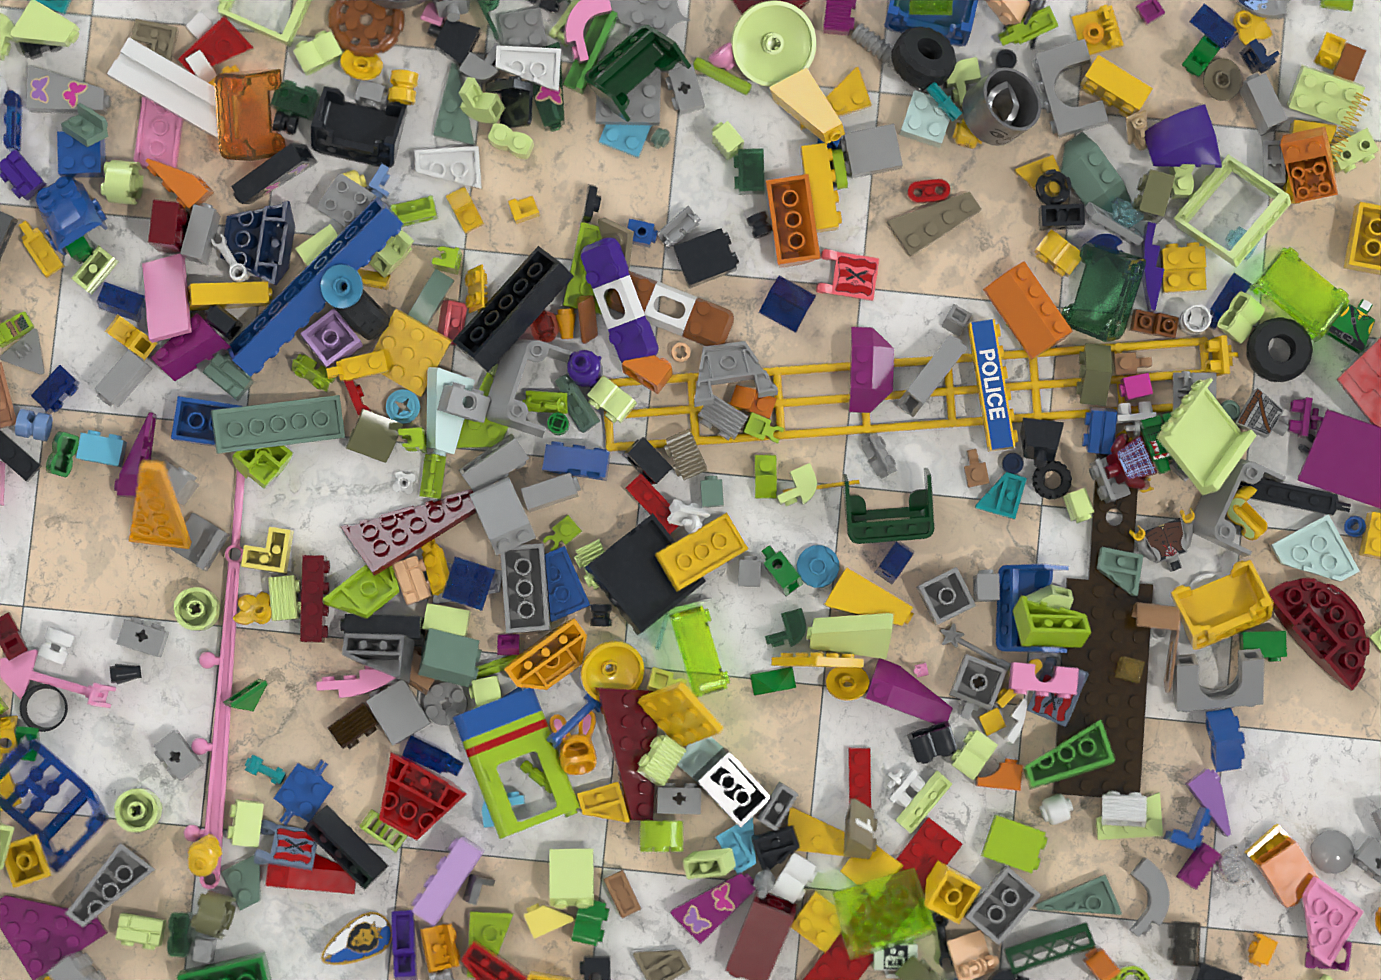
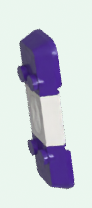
[581,237,659,363]

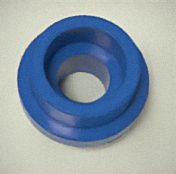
[1344,516,1366,537]

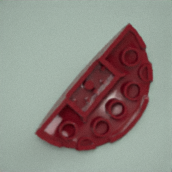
[1268,578,1370,691]

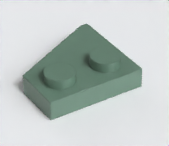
[1097,547,1143,597]

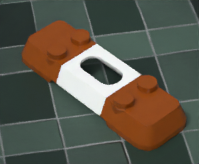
[606,270,734,346]

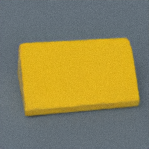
[357,269,391,290]

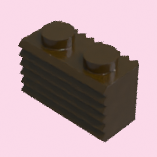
[328,702,379,750]

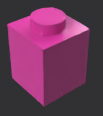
[1118,373,1153,401]

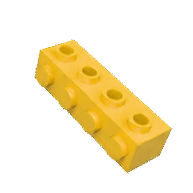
[801,143,842,233]

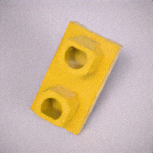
[1203,335,1239,377]

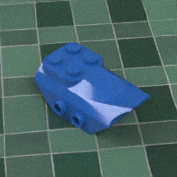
[36,176,108,256]

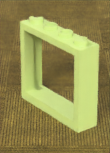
[217,0,312,47]
[1174,154,1291,268]

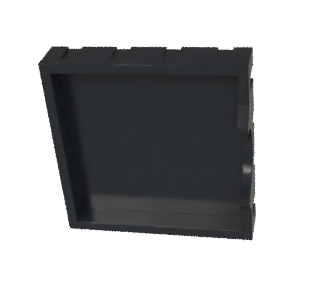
[584,514,706,636]

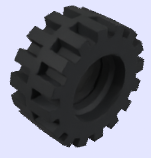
[1032,461,1072,500]

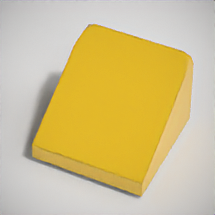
[977,707,1006,736]

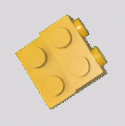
[1160,242,1207,293]

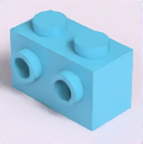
[76,430,127,467]

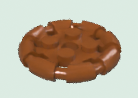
[328,0,405,57]

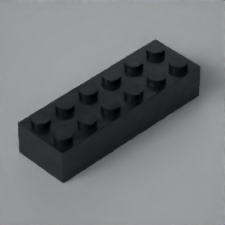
[452,246,574,372]

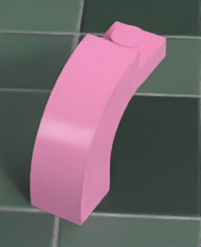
[564,0,612,64]

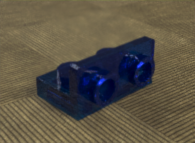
[31,365,80,414]

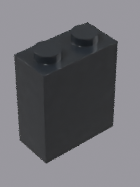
[674,228,739,289]

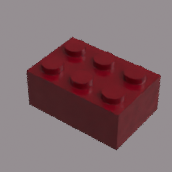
[148,200,190,254]

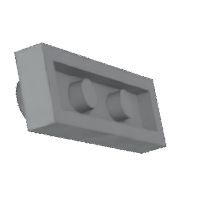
[1084,202,1144,246]

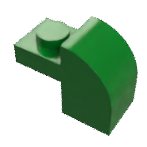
[1182,33,1222,78]

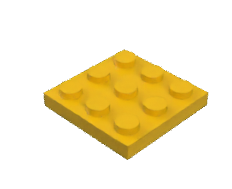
[373,309,453,397]
[638,681,724,747]

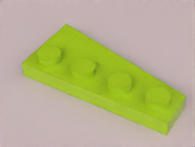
[562,222,602,315]

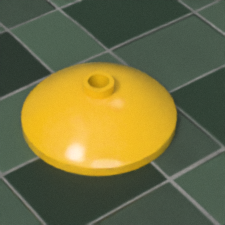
[581,641,644,701]

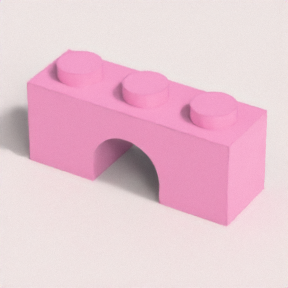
[1009,662,1079,698]

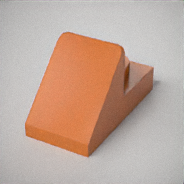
[729,385,777,419]

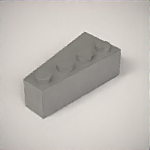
[66,843,155,927]

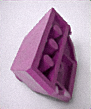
[849,327,894,413]

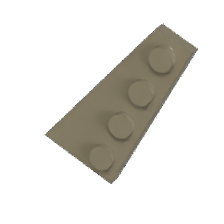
[887,192,982,257]

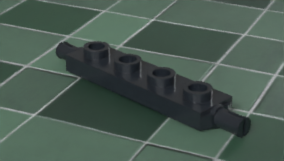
[1238,479,1351,516]

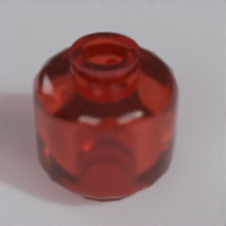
[530,310,559,343]

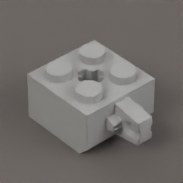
[949,654,1007,720]

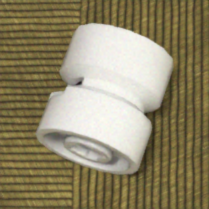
[1179,304,1211,336]
[38,626,75,664]

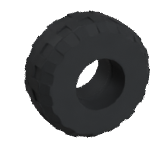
[891,27,956,89]
[333,283,390,340]
[1246,317,1313,382]

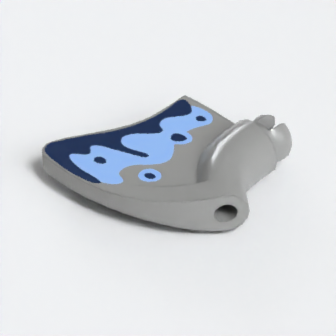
[1237,0,1290,19]

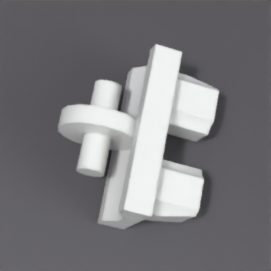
[1116,401,1156,437]
[667,499,710,533]
[887,769,925,808]

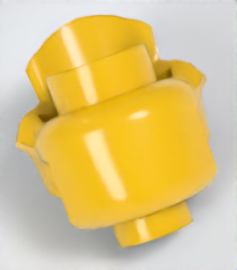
[188,834,222,877]

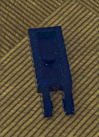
[3,90,22,152]

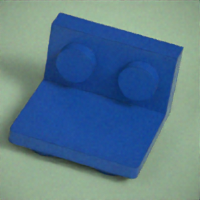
[1163,807,1212,850]

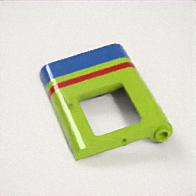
[452,688,580,839]

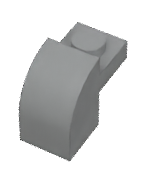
[459,43,500,84]

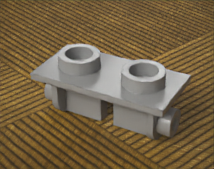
[657,206,701,248]
[861,433,897,479]

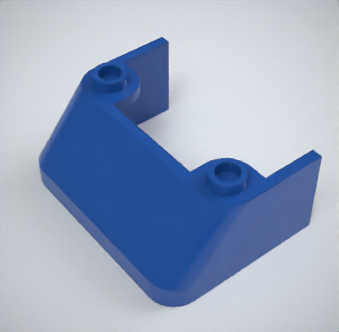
[996,564,1069,653]

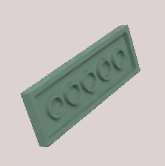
[211,395,345,454]

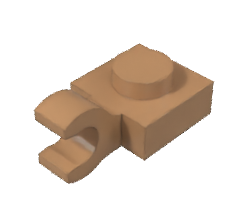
[1114,352,1152,376]
[964,449,990,488]

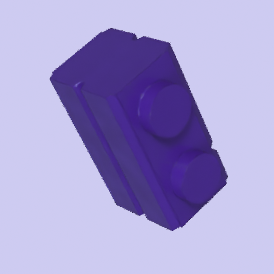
[0,149,46,201]

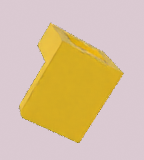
[508,196,540,224]

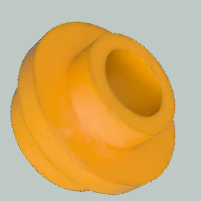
[1082,23,1104,44]

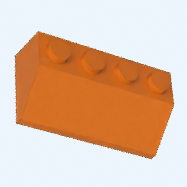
[766,174,821,268]
[983,261,1073,360]

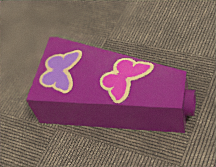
[670,873,756,944]

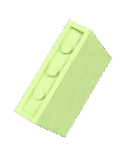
[1157,378,1256,495]

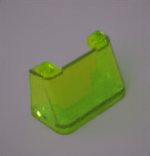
[1249,247,1350,342]

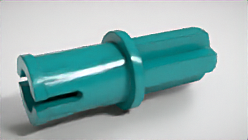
[926,82,963,122]

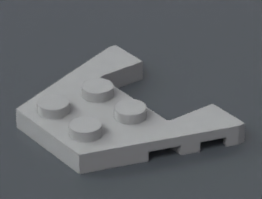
[694,341,778,407]

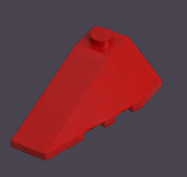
[265,853,356,894]

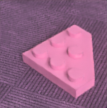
[1302,876,1364,967]

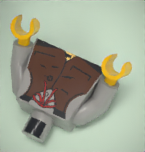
[1129,508,1195,572]

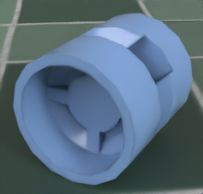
[15,409,53,442]

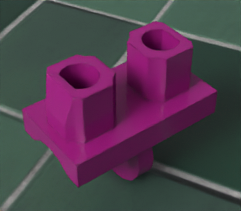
[1287,397,1324,438]

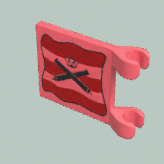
[816,249,879,301]

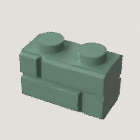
[202,353,254,401]

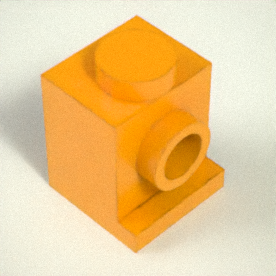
[1248,932,1278,967]

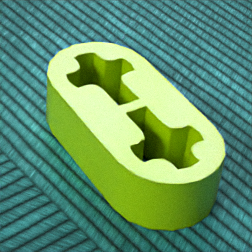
[832,149,848,190]

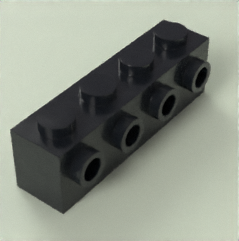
[303,805,388,890]

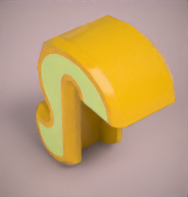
[1226,486,1268,541]

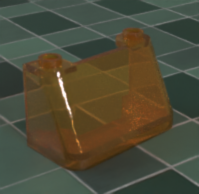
[214,69,286,161]

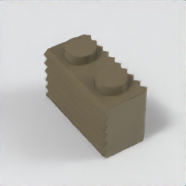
[664,429,707,480]

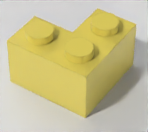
[241,527,294,574]

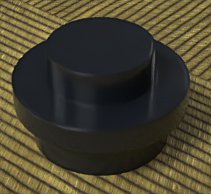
[995,49,1017,69]

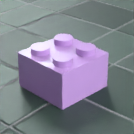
[300,308,363,369]

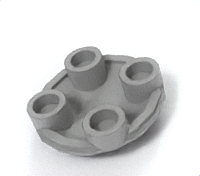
[1310,830,1354,874]

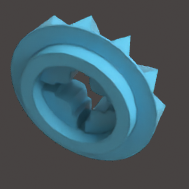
[386,389,420,424]

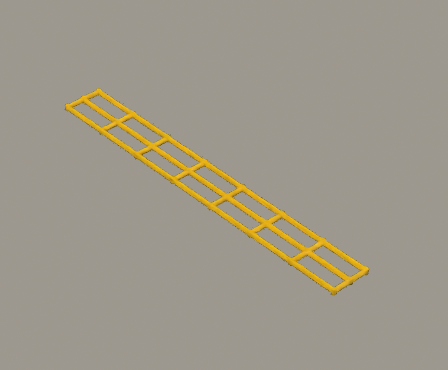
[603,337,1209,452]

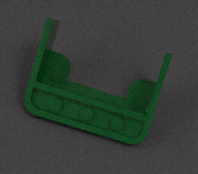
[585,25,691,122]
[842,468,935,544]

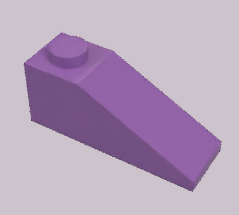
[1185,768,1231,837]

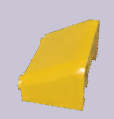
[1171,559,1273,650]

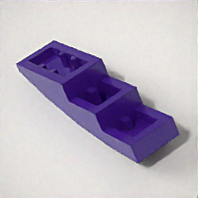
[1141,222,1164,313]

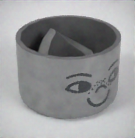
[962,67,1041,146]

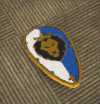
[321,912,392,965]

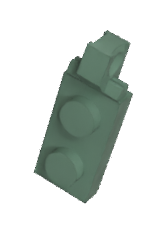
[555,374,600,433]

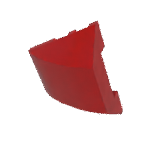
[379,752,467,841]

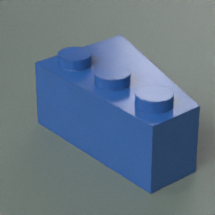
[542,441,610,481]

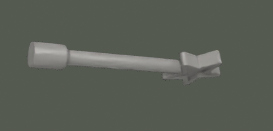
[940,624,1011,670]

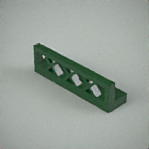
[1004,922,1096,975]

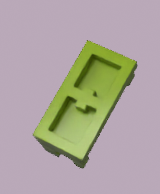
[391,195,438,227]
[431,246,463,275]
[398,427,427,453]

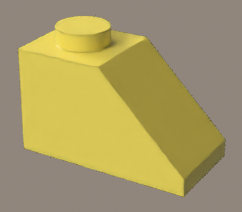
[524,903,575,939]

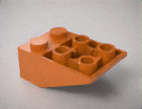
[1280,126,1338,203]
[145,158,215,209]

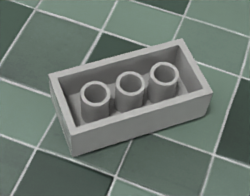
[500,543,551,634]

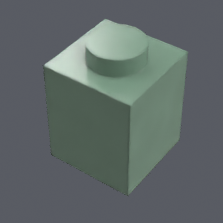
[700,476,724,508]

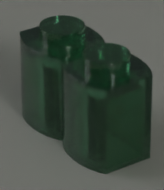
[167,911,194,958]

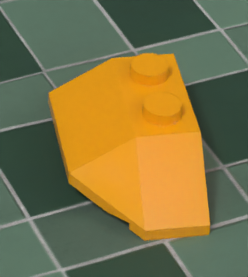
[504,618,587,690]

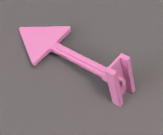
[0,649,116,708]

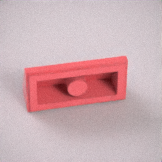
[437,300,467,346]

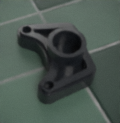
[581,184,601,223]

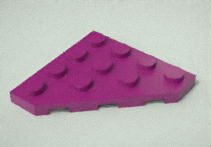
[0,895,108,980]

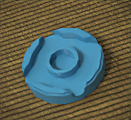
[797,545,839,588]

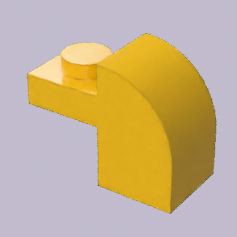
[105,314,158,360]

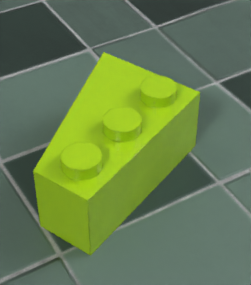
[1013,595,1091,647]

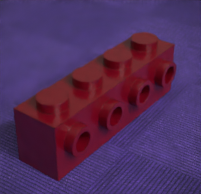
[300,555,330,643]

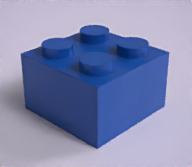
[57,131,106,178]

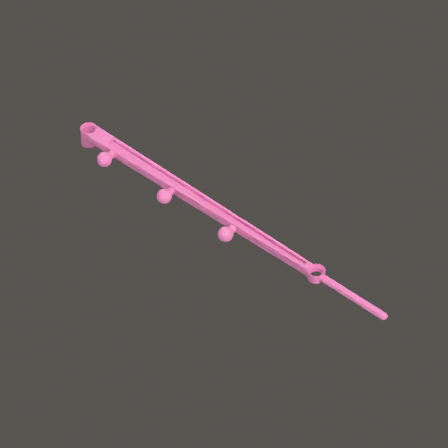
[184,470,245,889]

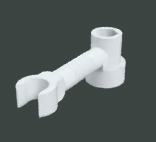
[211,234,249,282]

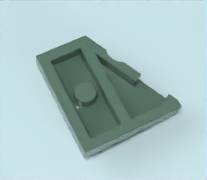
[221,855,261,911]

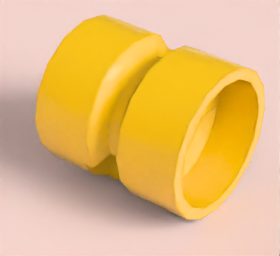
[388,69,419,105]

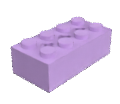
[411,836,485,926]

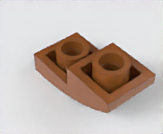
[1332,43,1366,82]
[1130,309,1179,339]

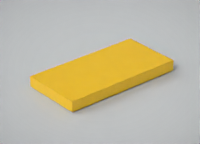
[655,512,748,592]

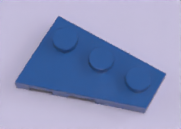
[545,546,591,623]

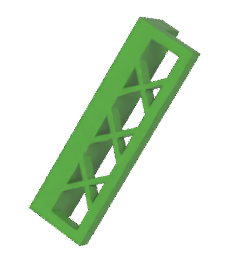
[563,11,618,95]

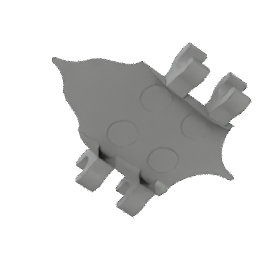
[610,0,690,36]

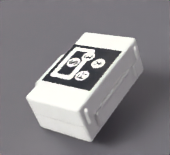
[873,942,918,978]

